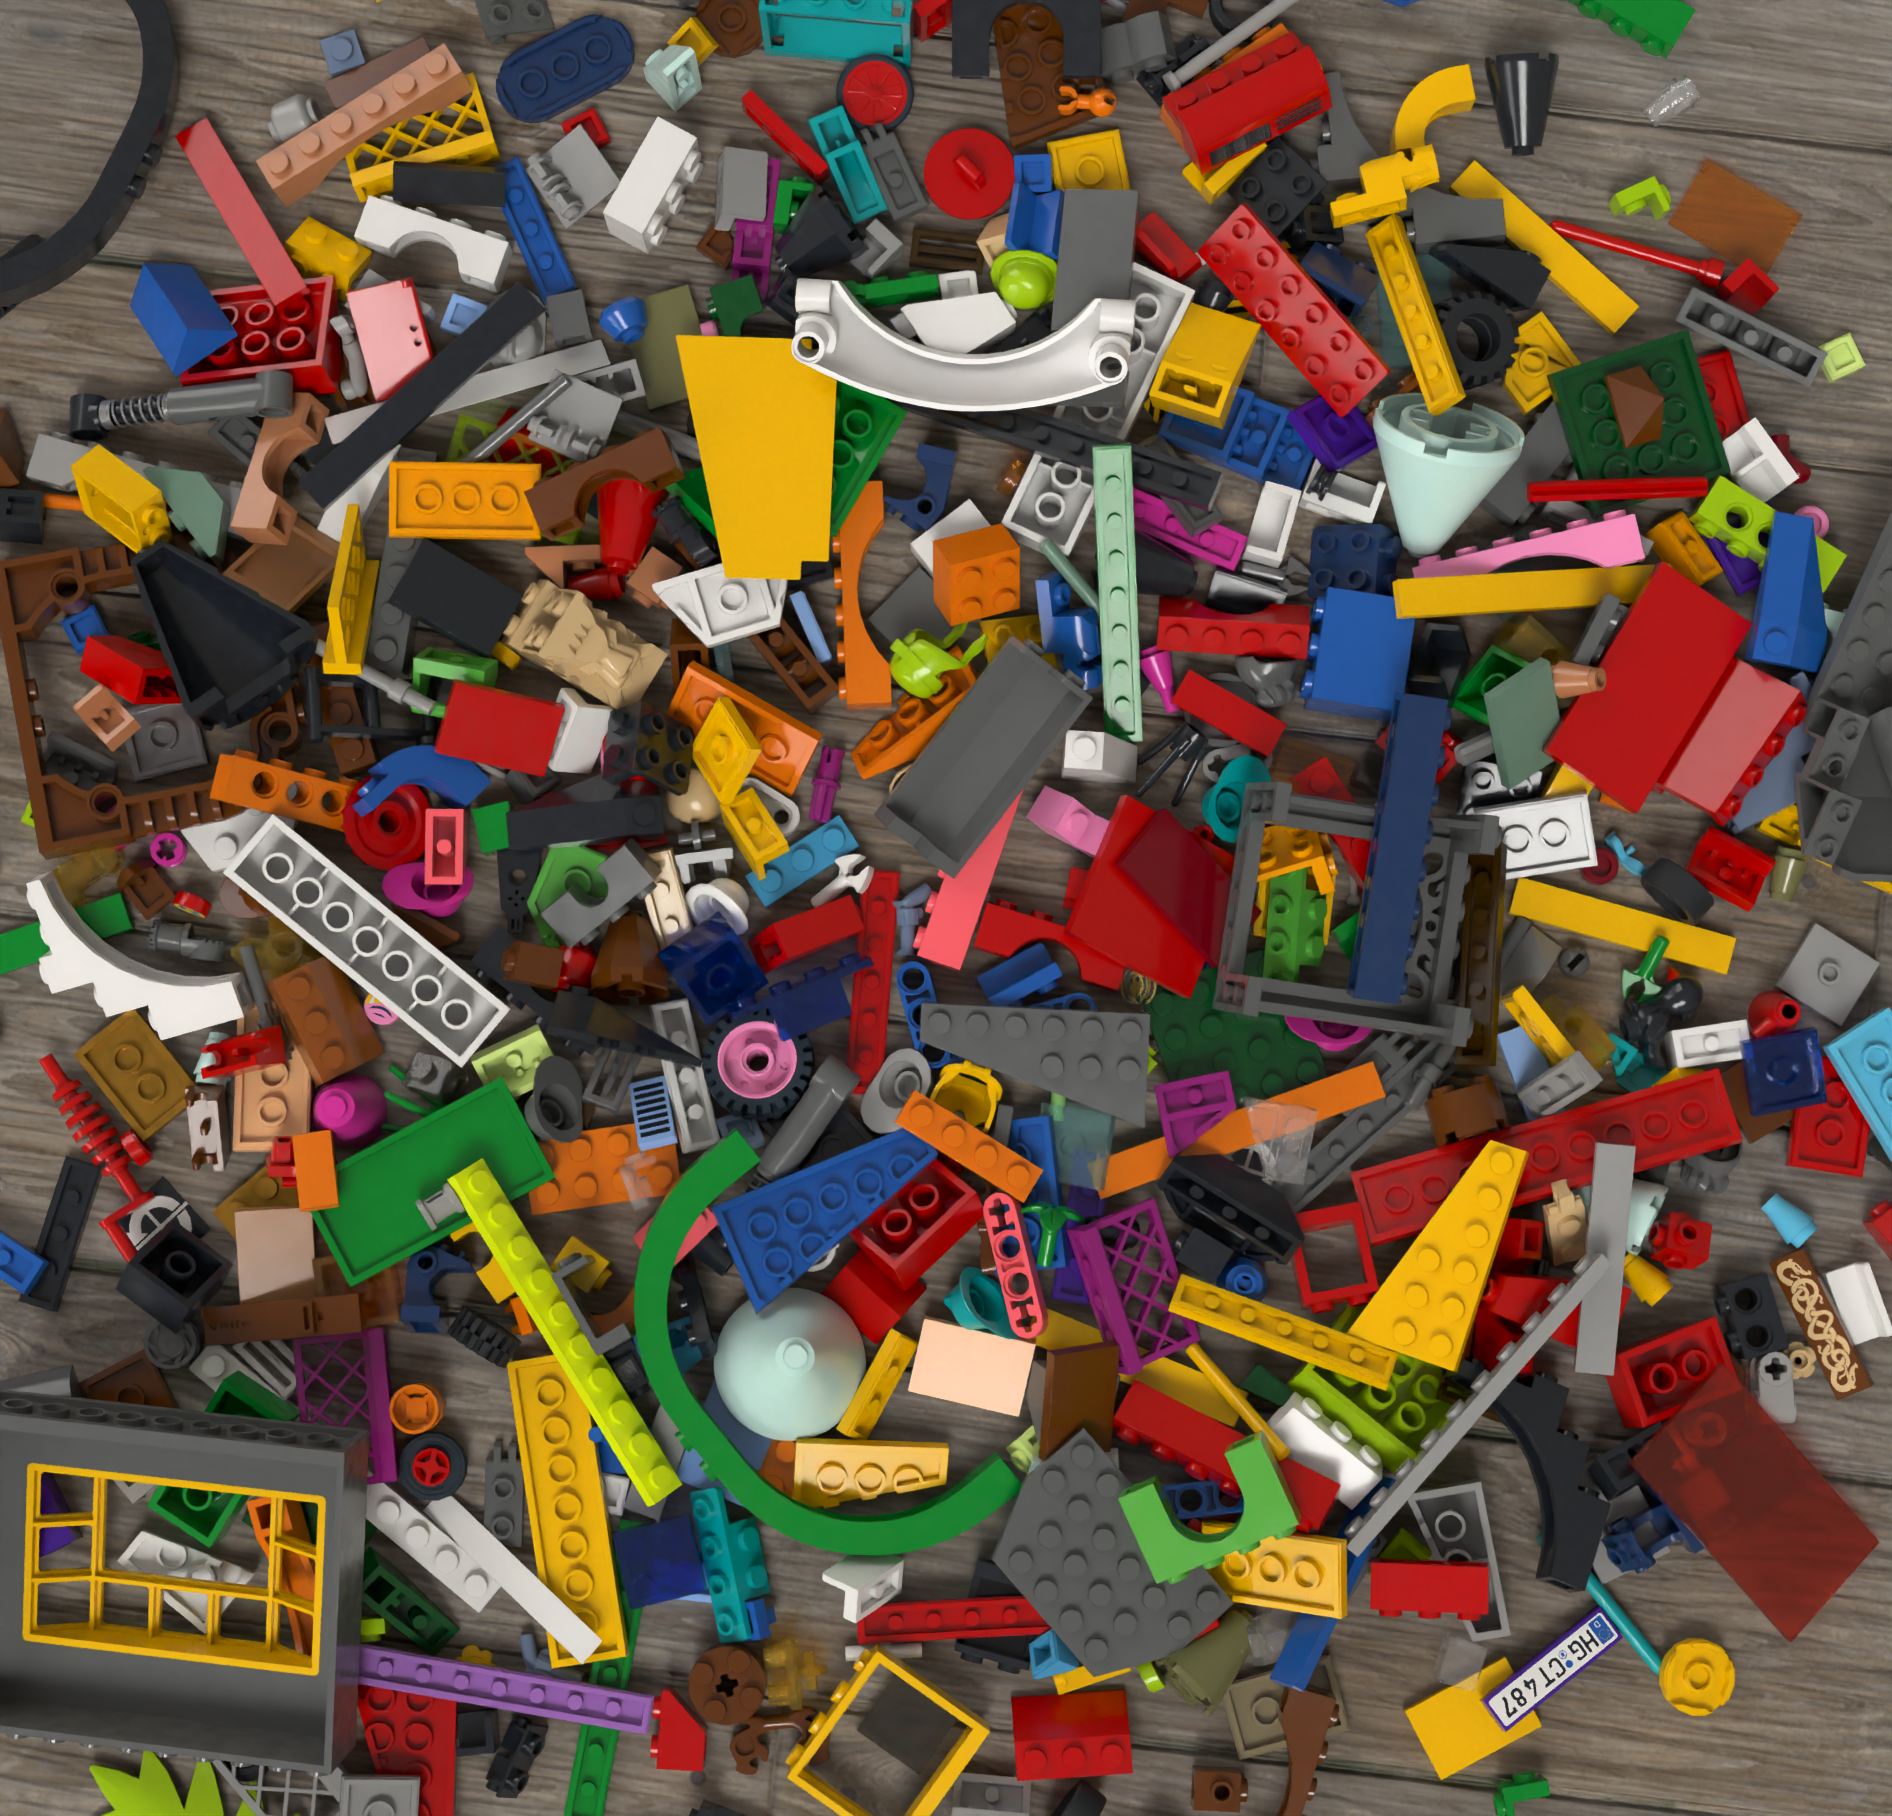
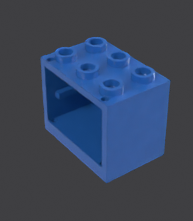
[1299,587,1415,722]

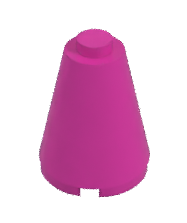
[312,1073,387,1148]

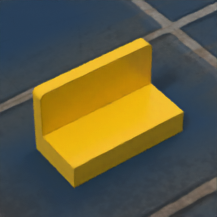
[1182,143,1267,205]
[719,787,790,881]

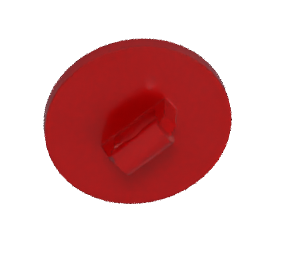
[924,128,1015,220]

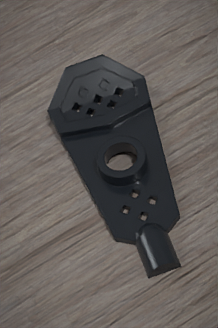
[497,848,543,933]

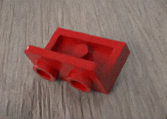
[1685,827,1776,912]

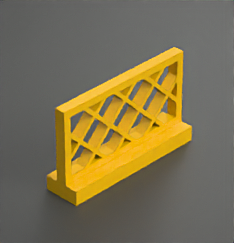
[345,73,501,203]
[322,504,381,675]

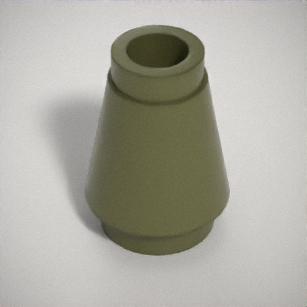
[1770,846,1809,902]

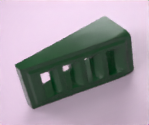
[1237,1363,1294,1407]

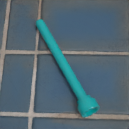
[1536,1531,1662,1675]

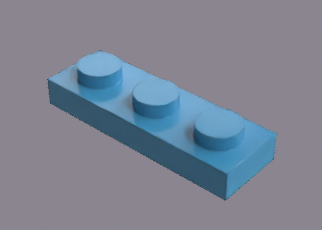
[745,815,860,908]

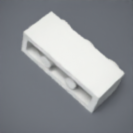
[1266,1392,1383,1510]

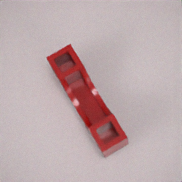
[1156,597,1310,659]
[1287,756,1371,893]
[973,899,1126,993]
[1472,1218,1544,1374]

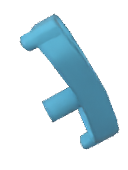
[1605,831,1649,877]

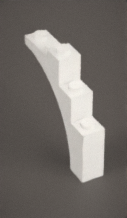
[26,871,255,1040]

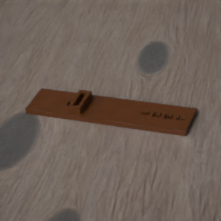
[202,1293,364,1346]

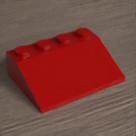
[180,275,341,395]

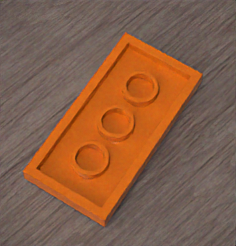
[666,660,823,797]
[529,1123,680,1216]

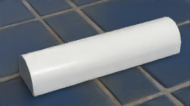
[649,998,720,1154]

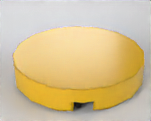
[1659,1638,1735,1716]

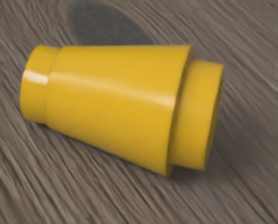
[1623,1253,1673,1307]

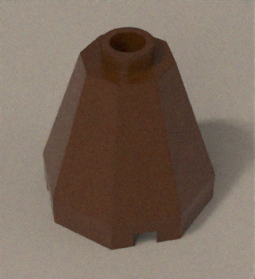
[591,911,670,1006]

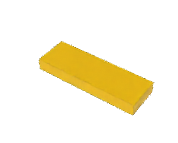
[836,1328,919,1440]

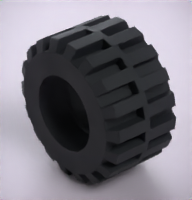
[1434,291,1520,390]

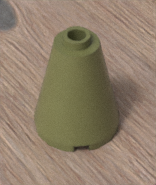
[1155,1609,1260,1717]

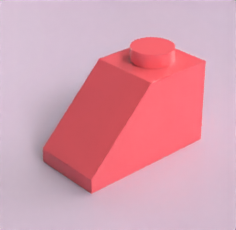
[424,809,469,885]

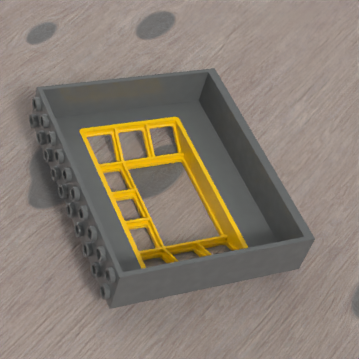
[0,1389,369,1777]

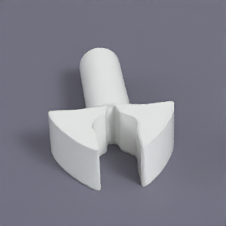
[811,854,874,908]

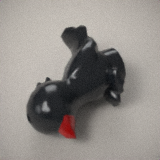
[1619,966,1703,1071]

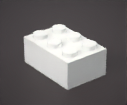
[603,117,703,254]

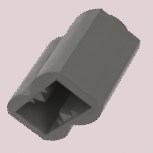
[1101,11,1177,84]

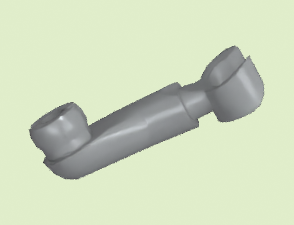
[330,315,368,400]

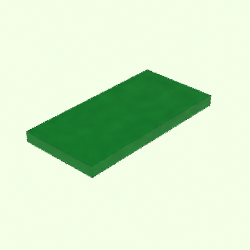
[310,1077,556,1288]

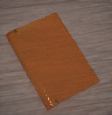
[1668,159,1802,275]

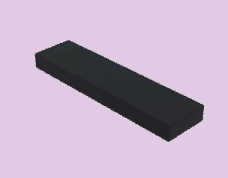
[19,1156,105,1312]

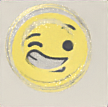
[1120,969,1157,1005]

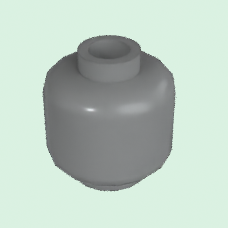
[268,94,325,143]

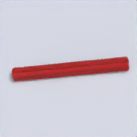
[1526,476,1708,502]

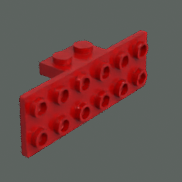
[1198,203,1391,418]

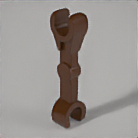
[967,1179,996,1275]

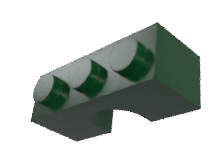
[706,274,766,337]

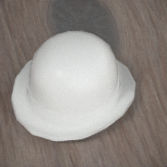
[685,878,749,936]

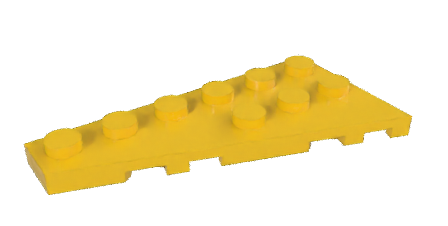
[1346,1140,1529,1372]

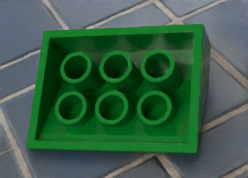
[830,380,907,537]

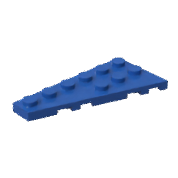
[712,1128,938,1315]

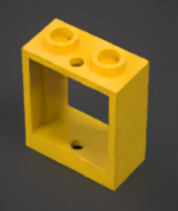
[71,444,173,553]

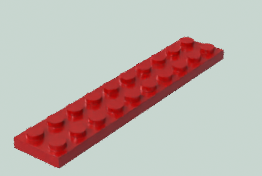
[1350,1068,1742,1247]

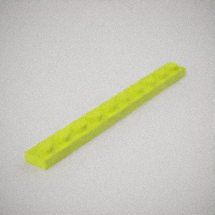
[447,1158,682,1507]

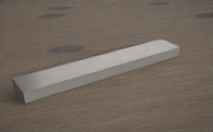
[1573,1142,1636,1376]

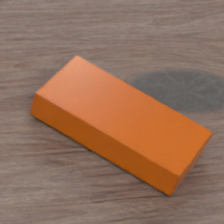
[292,1130,340,1213]

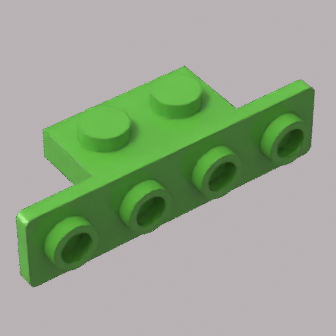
[1263,867,1327,983]

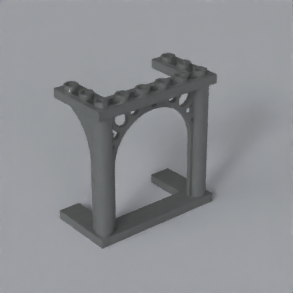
[1212,781,1502,1047]

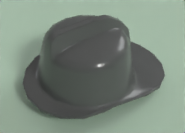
[524,1056,583,1143]

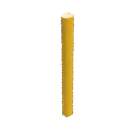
[1186,1343,1290,1461]

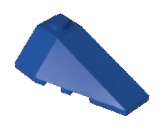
[1745,511,1828,673]

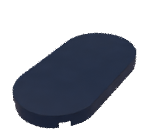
[496,14,635,123]

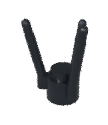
[1135,722,1209,807]

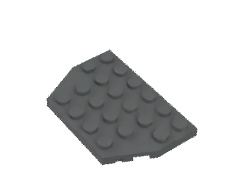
[992,1427,1234,1677]

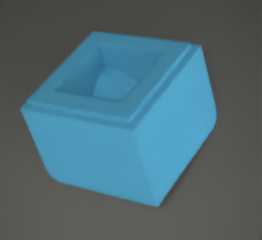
[1028,1629,1079,1679]

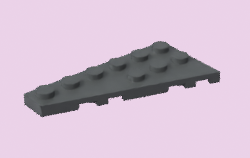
[920,1002,1150,1128]

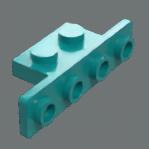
[690,1487,771,1643]

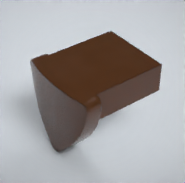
[117,859,176,920]

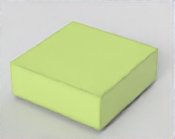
[1819,332,1866,384]

